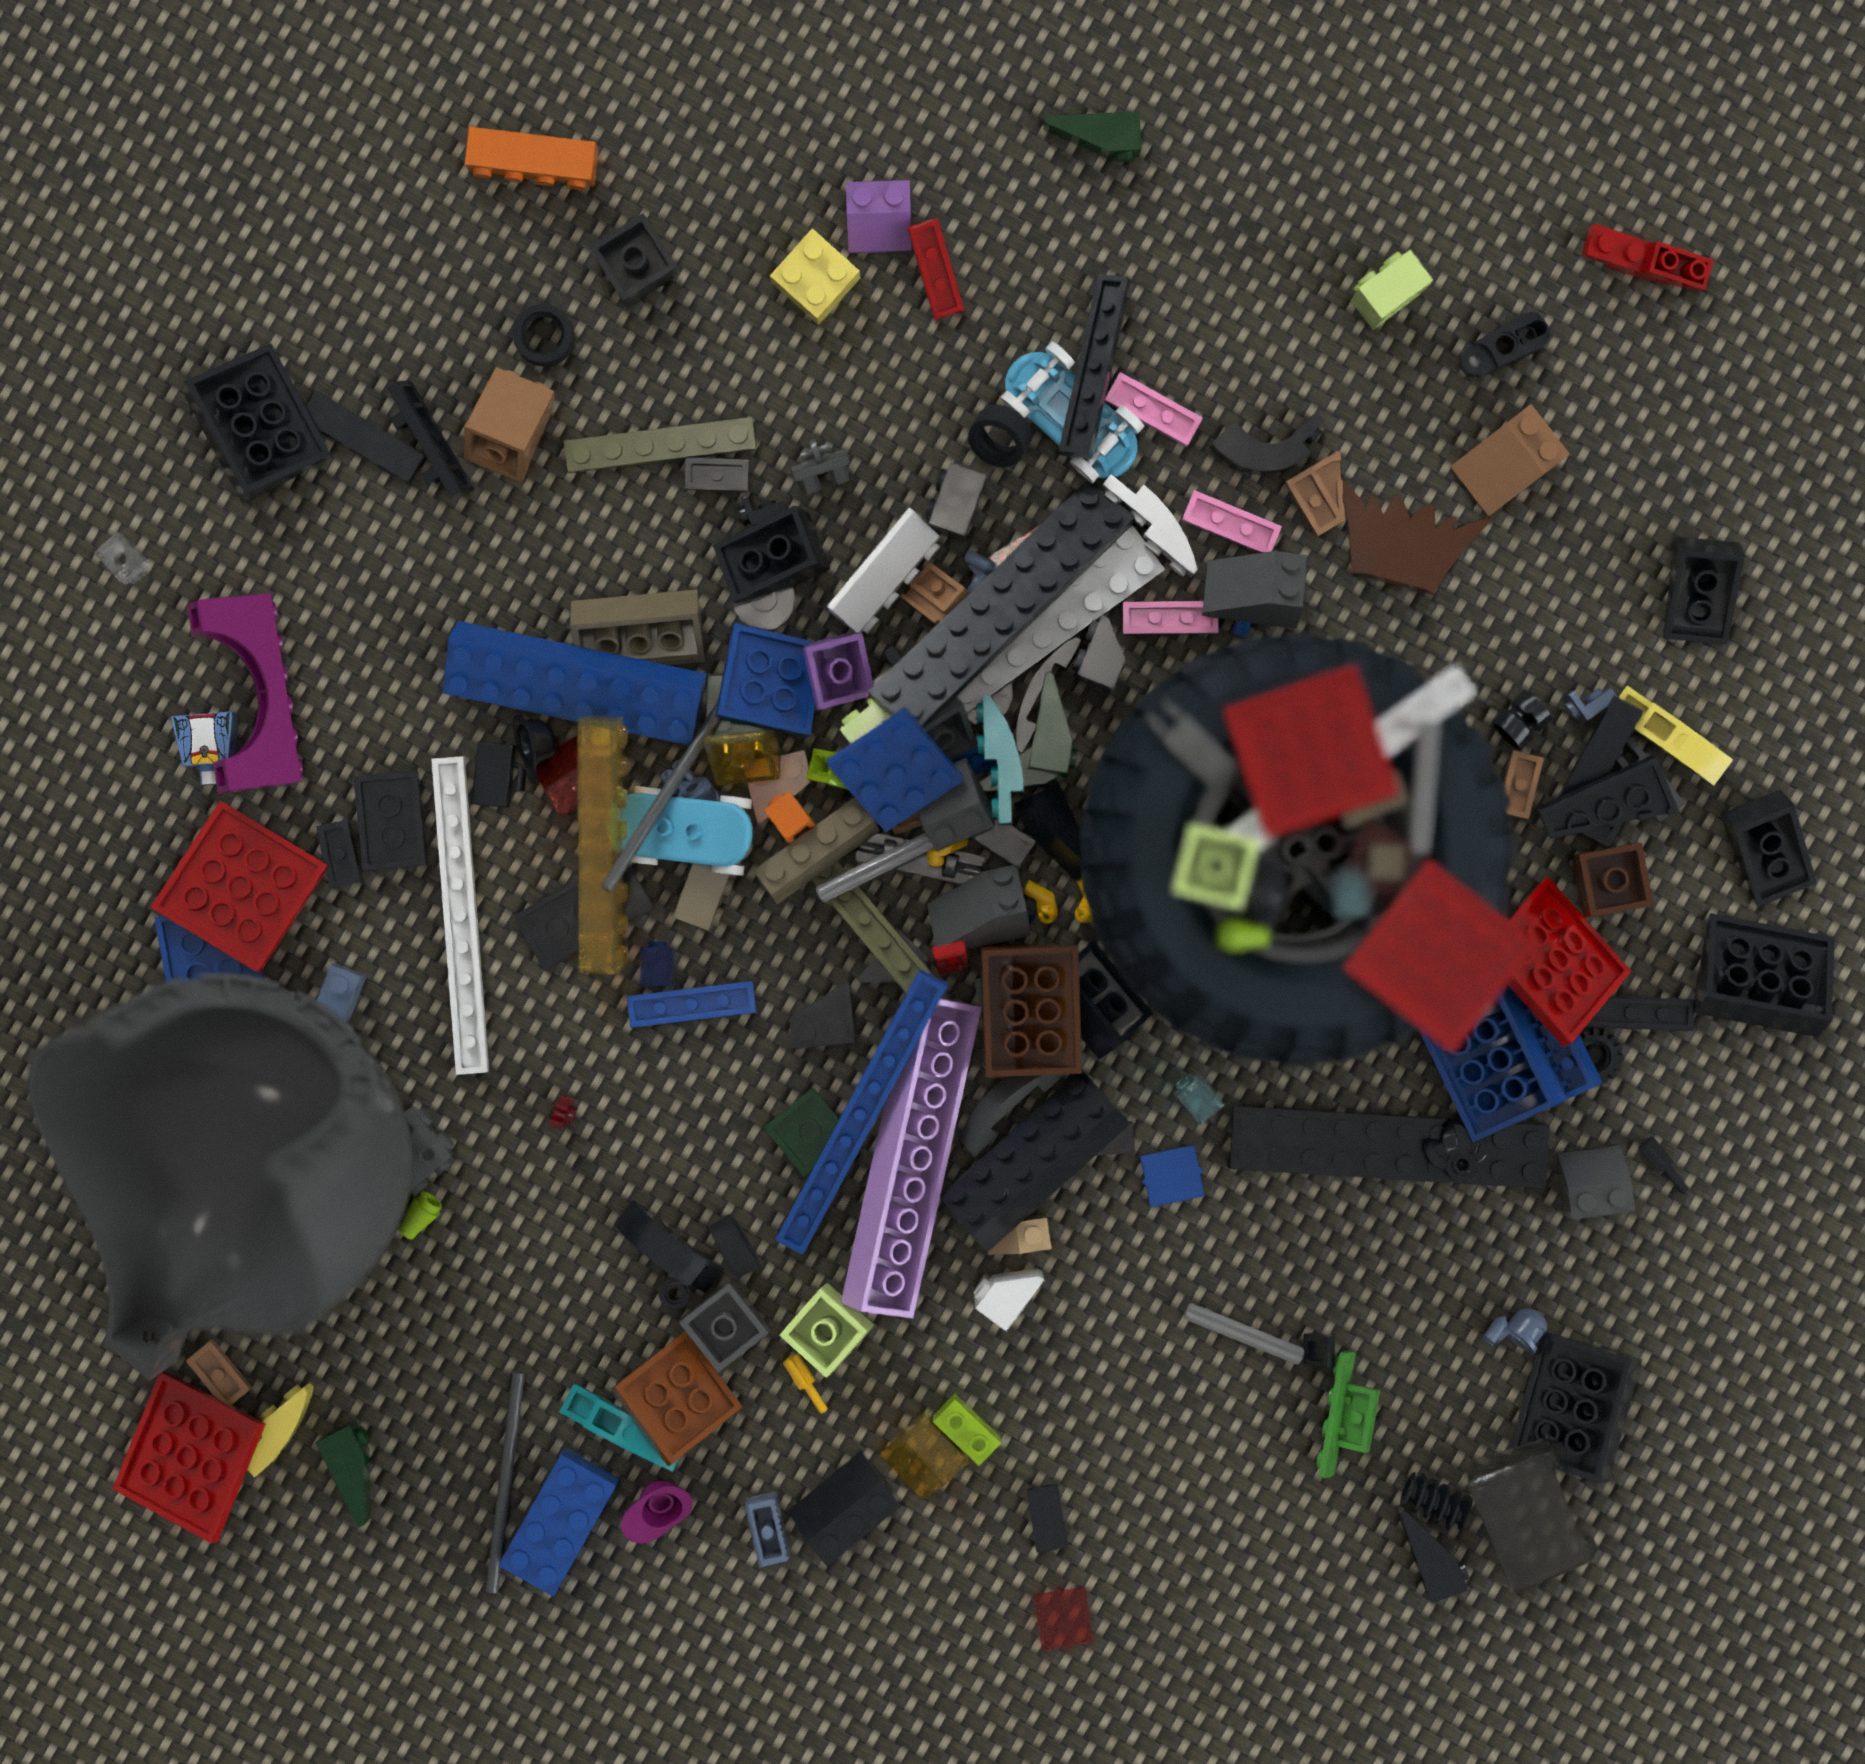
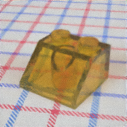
[703,730,781,786]
[879,1410,969,1500]

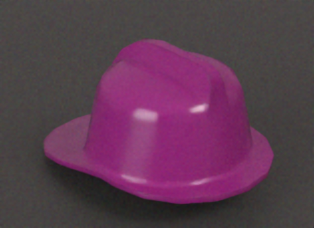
[621,1480,693,1544]

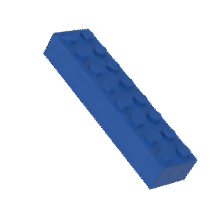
[442,621,707,745]

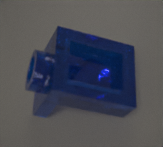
[640,941,675,986]

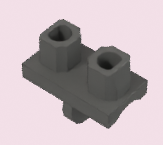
[791,438,850,495]

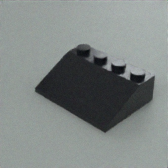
[183,343,331,504]
[1694,913,1835,1037]
[1509,1332,1642,1483]

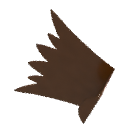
[1341,479,1492,595]

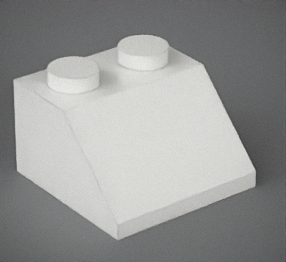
[973,1268,1044,1331]

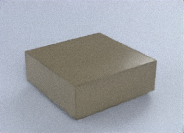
[1368,844,1405,880]

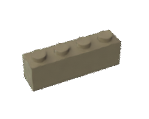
[753,797,880,905]

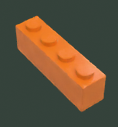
[465,127,599,190]

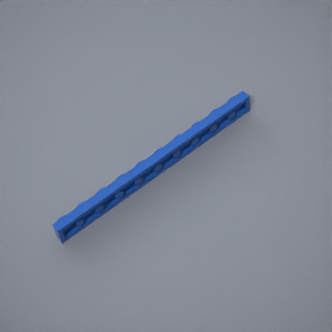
[775,969,948,1255]

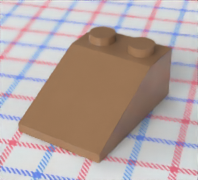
[1449,404,1570,517]

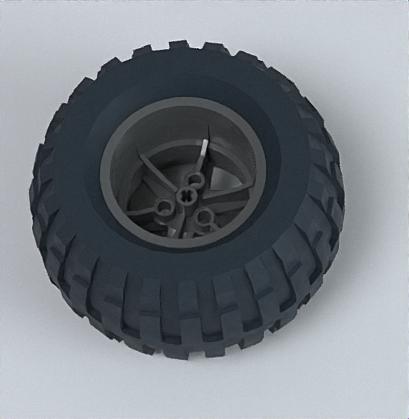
[1079,633,1515,1066]

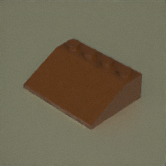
[980,944,1082,1077]

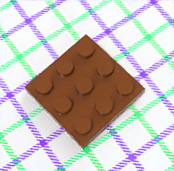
[611,1331,742,1466]

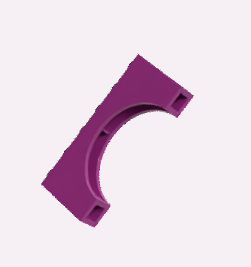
[187,593,303,794]

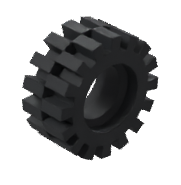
[1579,1027,1624,1084]

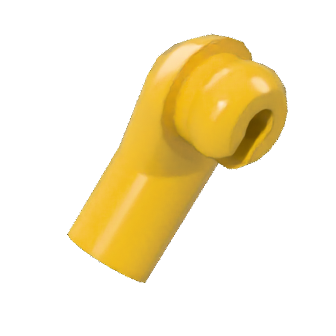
[926,838,968,867]

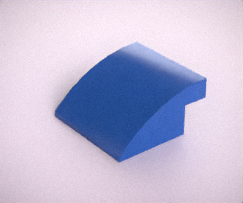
[1418,985,1603,1142]

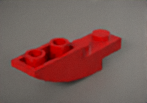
[1582,224,1714,291]

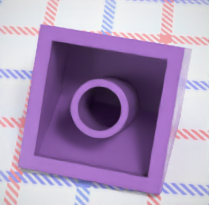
[846,180,912,254]
[803,633,874,710]

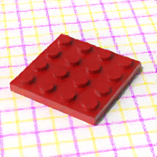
[1224,665,1399,839]
[150,800,328,974]
[1343,860,1537,1053]
[1506,877,1632,1047]
[112,1372,266,1543]

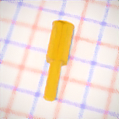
[783,1353,828,1414]

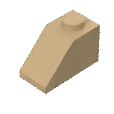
[988,1213,1052,1255]

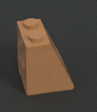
[463,367,555,483]

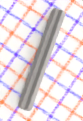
[1409,720,1440,854]
[816,833,934,902]
[1184,1303,1304,1364]

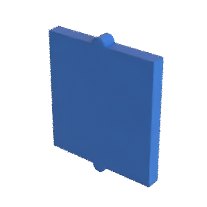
[1140,1145,1205,1207]

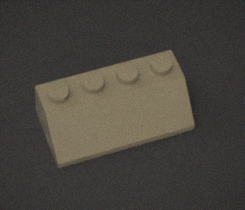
[570,589,705,665]

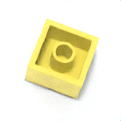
[770,228,861,325]

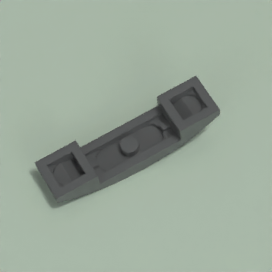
[1015,637,1081,754]
[960,1074,1065,1157]

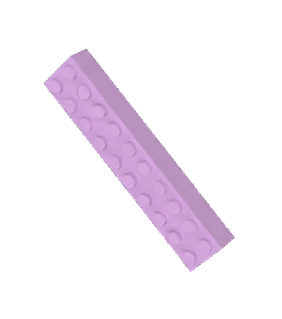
[841,998,982,1318]

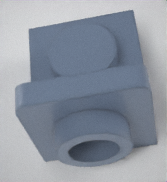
[1564,688,1617,723]

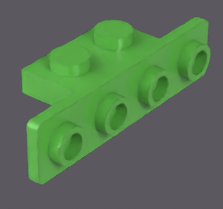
[1317,1350,1380,1478]

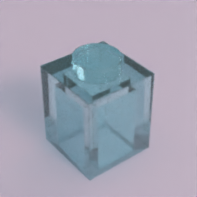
[1329,867,1371,917]
[1174,1074,1224,1125]

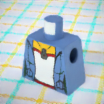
[171,712,239,785]

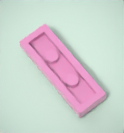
[1105,372,1203,447]
[1181,490,1282,553]
[1122,601,1218,635]

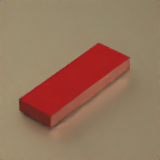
[907,217,965,320]
[932,941,969,975]

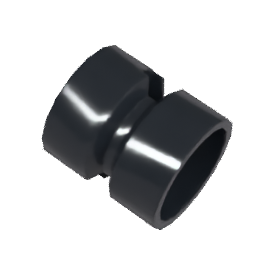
[1491,690,1552,750]

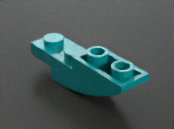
[977,695,1024,825]
[559,1384,681,1472]

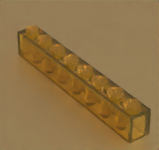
[578,715,628,974]

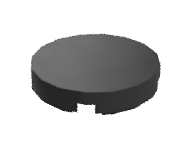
[733,586,796,631]

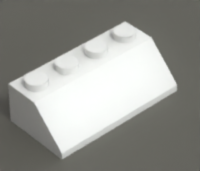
[827,507,940,634]

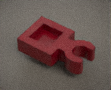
[548,1094,578,1130]

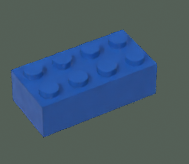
[498,1448,620,1597]

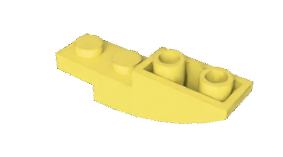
[1619,686,1733,786]
[247,1382,314,1478]

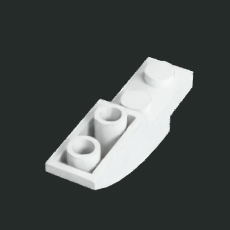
[1101,475,1198,577]

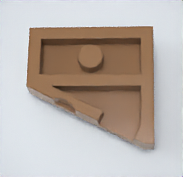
[1284,451,1345,538]
[743,750,812,824]

